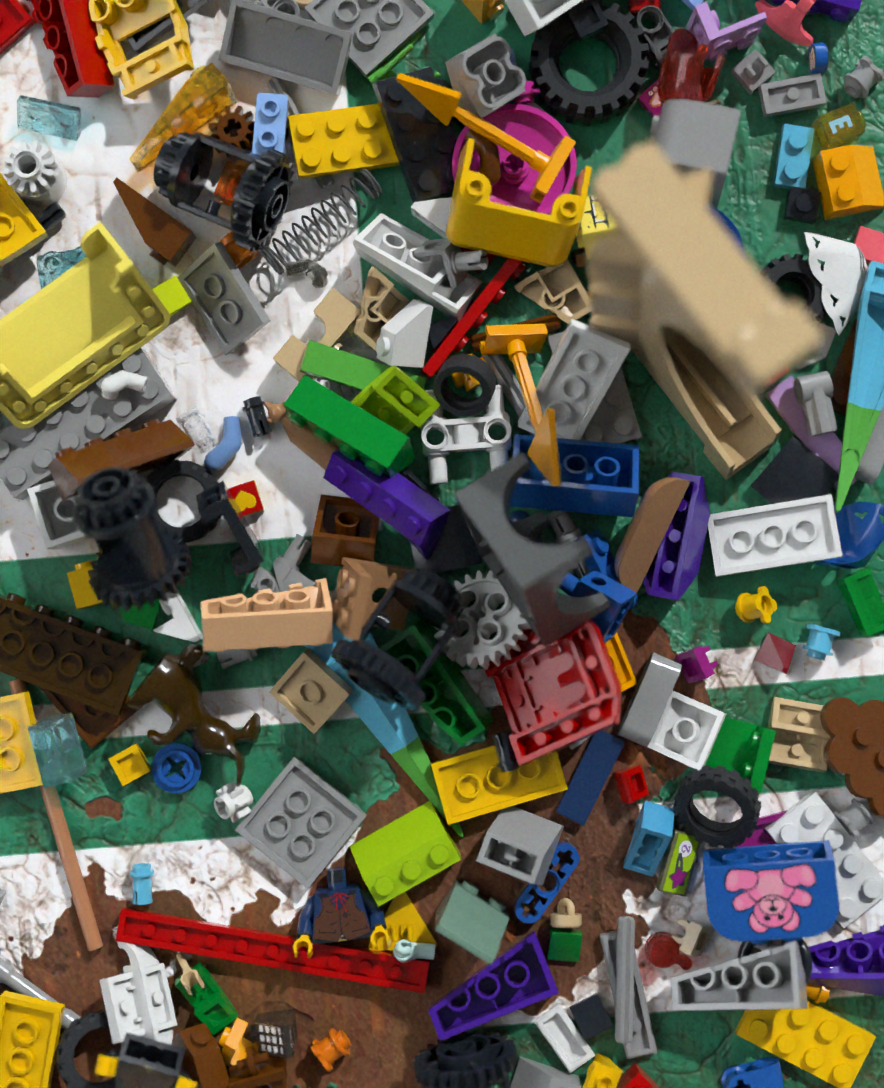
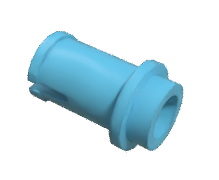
[129,863,155,905]

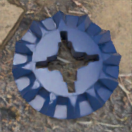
[152,743,202,793]

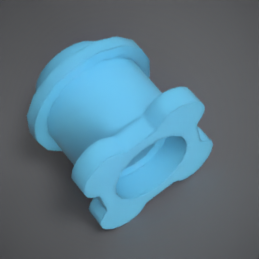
[802,624,841,661]

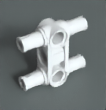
[421,385,512,484]

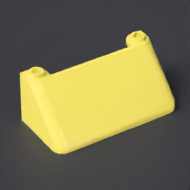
[0,222,170,429]

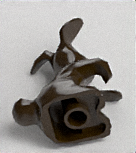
[126,644,261,787]

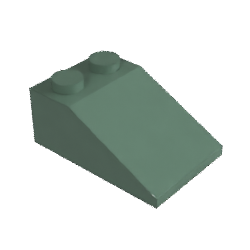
[435,879,509,964]

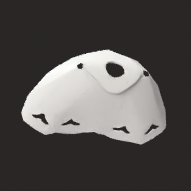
[804,232,868,336]

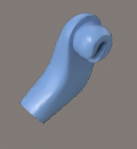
[204,416,242,471]

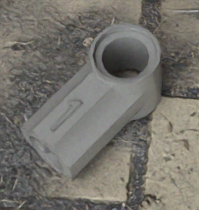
[793,371,838,437]

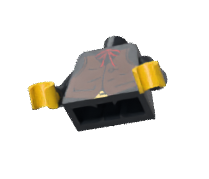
[95,1032,198,1088]

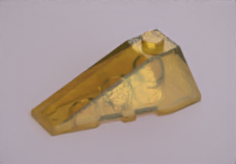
[129,63,237,172]

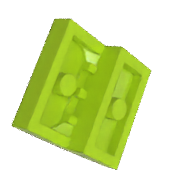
[351,365,440,435]

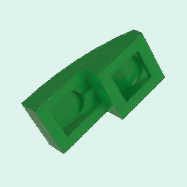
[175,961,238,1035]

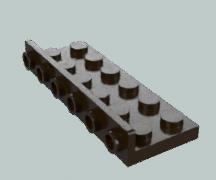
[0,592,148,717]

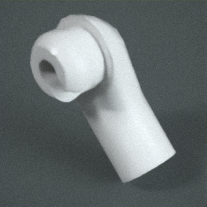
[100,371,148,400]

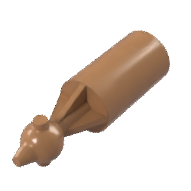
[264,401,340,471]

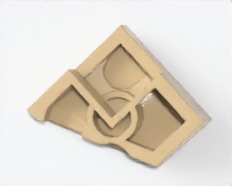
[514,258,592,324]
[354,266,409,351]

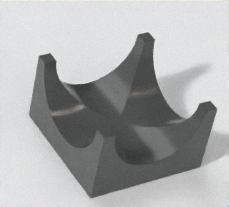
[454,453,610,647]

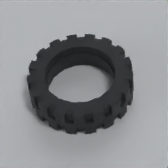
[146,460,222,543]
[673,765,761,848]
[56,1010,116,1088]

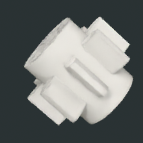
[214,781,253,823]

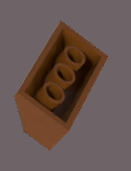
[48,419,195,500]

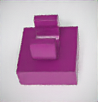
[675,645,718,684]

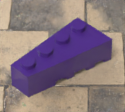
[429,930,558,1041]

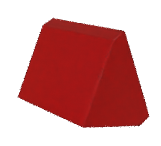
[614,765,649,803]

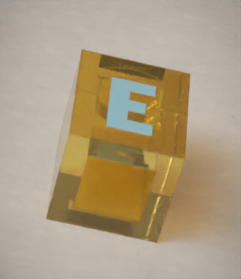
[812,103,865,150]

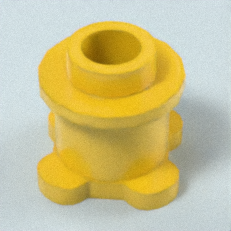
[735,586,777,624]

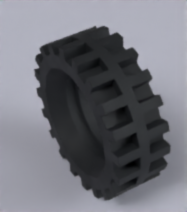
[529,0,649,126]

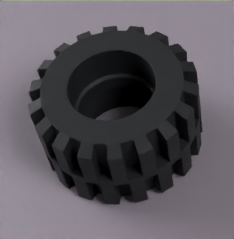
[759,254,833,325]

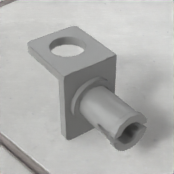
[414,238,488,288]

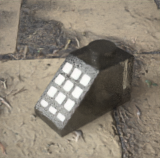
[250,1009,299,1058]

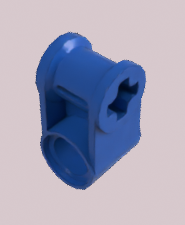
[721,1057,784,1088]

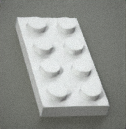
[518,319,630,440]
[708,494,842,577]
[765,790,884,928]

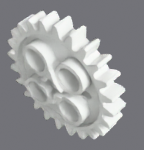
[433,570,531,670]

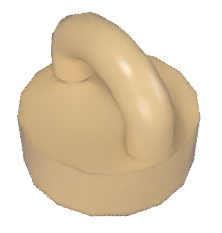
[550,898,582,928]

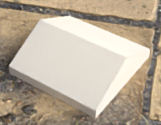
[647,690,726,770]

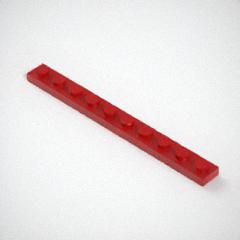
[116,907,430,993]

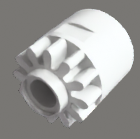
[2,140,68,206]

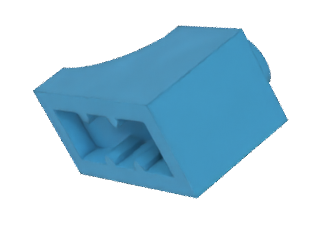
[623,800,674,877]

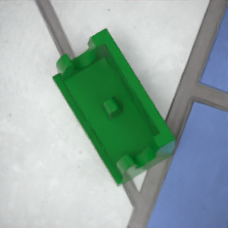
[836,566,884,637]

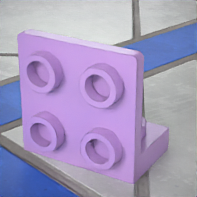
[685,1,767,62]

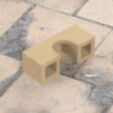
[273,288,359,382]

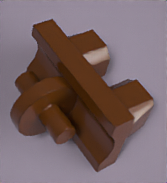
[228,1046,287,1088]

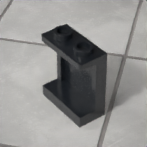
[196,481,264,576]

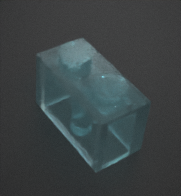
[27,712,88,787]

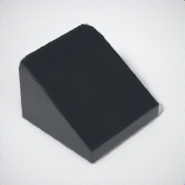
[428,316,457,353]
[569,993,613,1040]

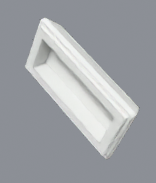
[534,1003,596,1073]

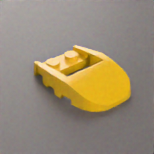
[89,0,194,100]

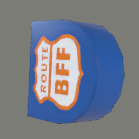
[808,42,828,76]

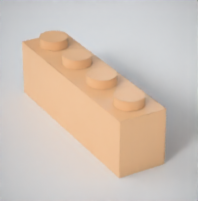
[201,578,333,652]

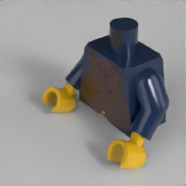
[293,867,392,959]

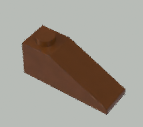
[113,177,196,267]
[172,1023,230,1088]

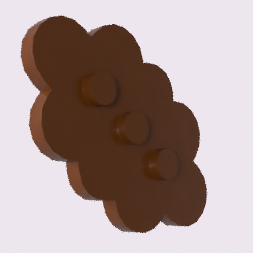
[820,697,884,819]

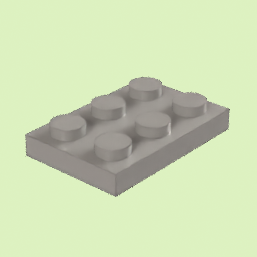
[177,242,270,355]

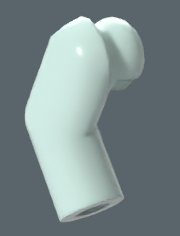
[393,939,435,963]

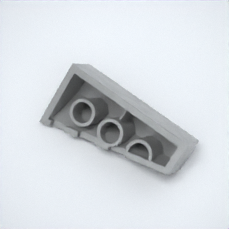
[671,941,808,1011]

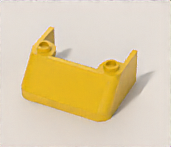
[446,138,592,267]

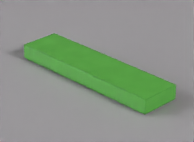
[299,340,427,391]

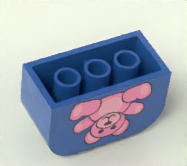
[703,840,839,944]

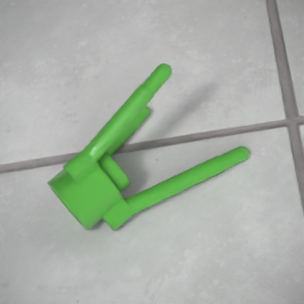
[368,32,441,85]

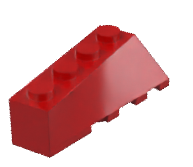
[26,0,115,98]

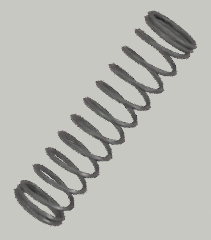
[260,168,383,275]

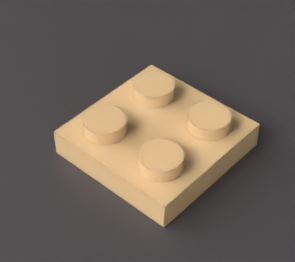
[269,648,354,734]

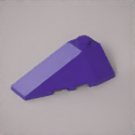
[807,925,884,997]

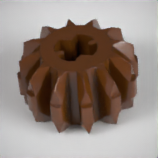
[208,105,255,159]

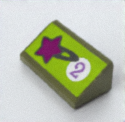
[656,828,701,897]

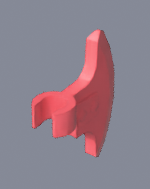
[755,0,816,47]

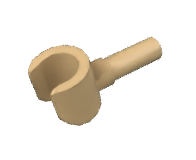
[176,953,205,995]

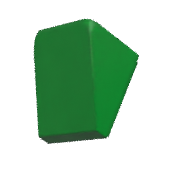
[547,927,582,962]

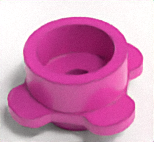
[509,81,541,105]

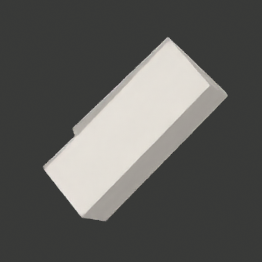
[353,213,482,322]

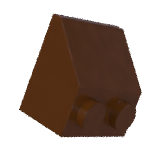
[311,494,380,567]

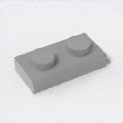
[758,73,827,118]

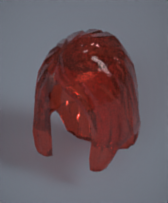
[657,28,725,105]

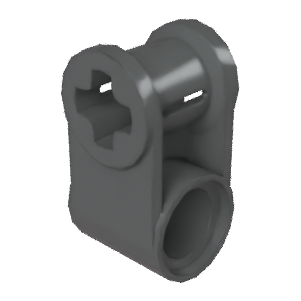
[633,5,686,70]

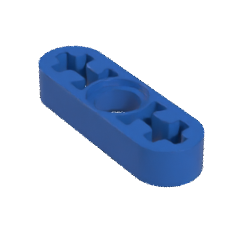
[514,842,579,924]

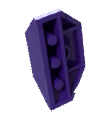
[643,472,710,601]

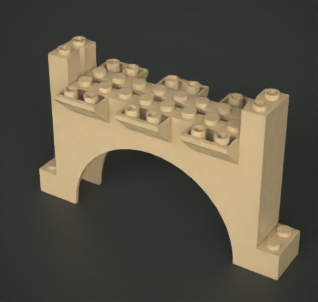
[588,141,824,481]

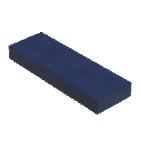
[555,731,625,826]

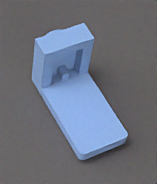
[252,93,288,157]

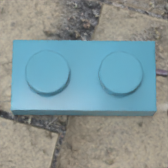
[772,123,815,189]

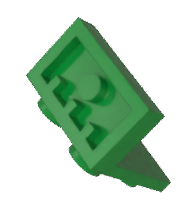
[705,717,776,792]

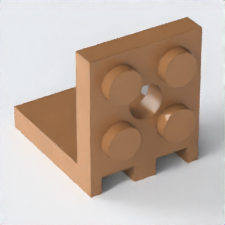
[332,557,416,641]

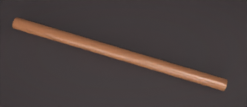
[8,679,103,951]

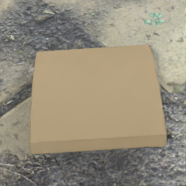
[767,697,831,773]

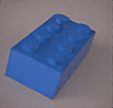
[510,434,639,517]

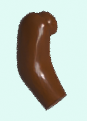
[464,129,501,187]

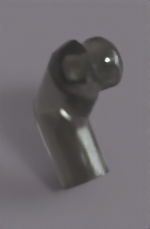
[285,259,328,288]

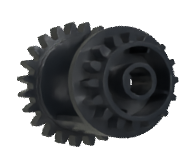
[153,132,294,252]
[74,467,193,612]
[330,568,464,712]
[413,1031,518,1088]

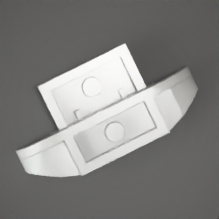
[100,941,177,1045]

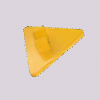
[369,891,437,951]

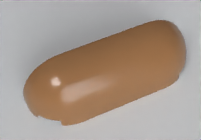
[614,477,690,593]

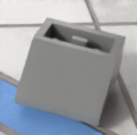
[476,806,564,886]

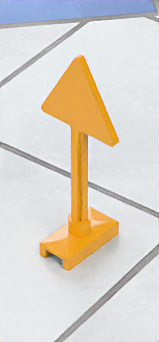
[396,73,576,204]
[479,324,560,487]

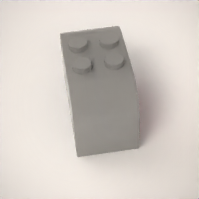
[649,99,741,208]

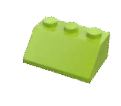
[349,801,461,907]

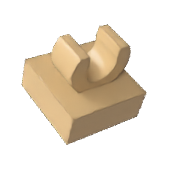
[671,919,713,956]

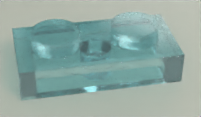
[17,95,81,141]

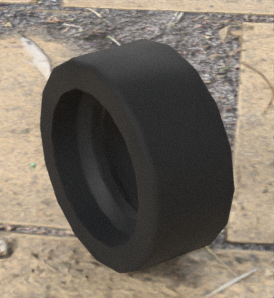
[434,354,496,417]

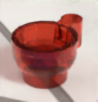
[644,931,693,970]

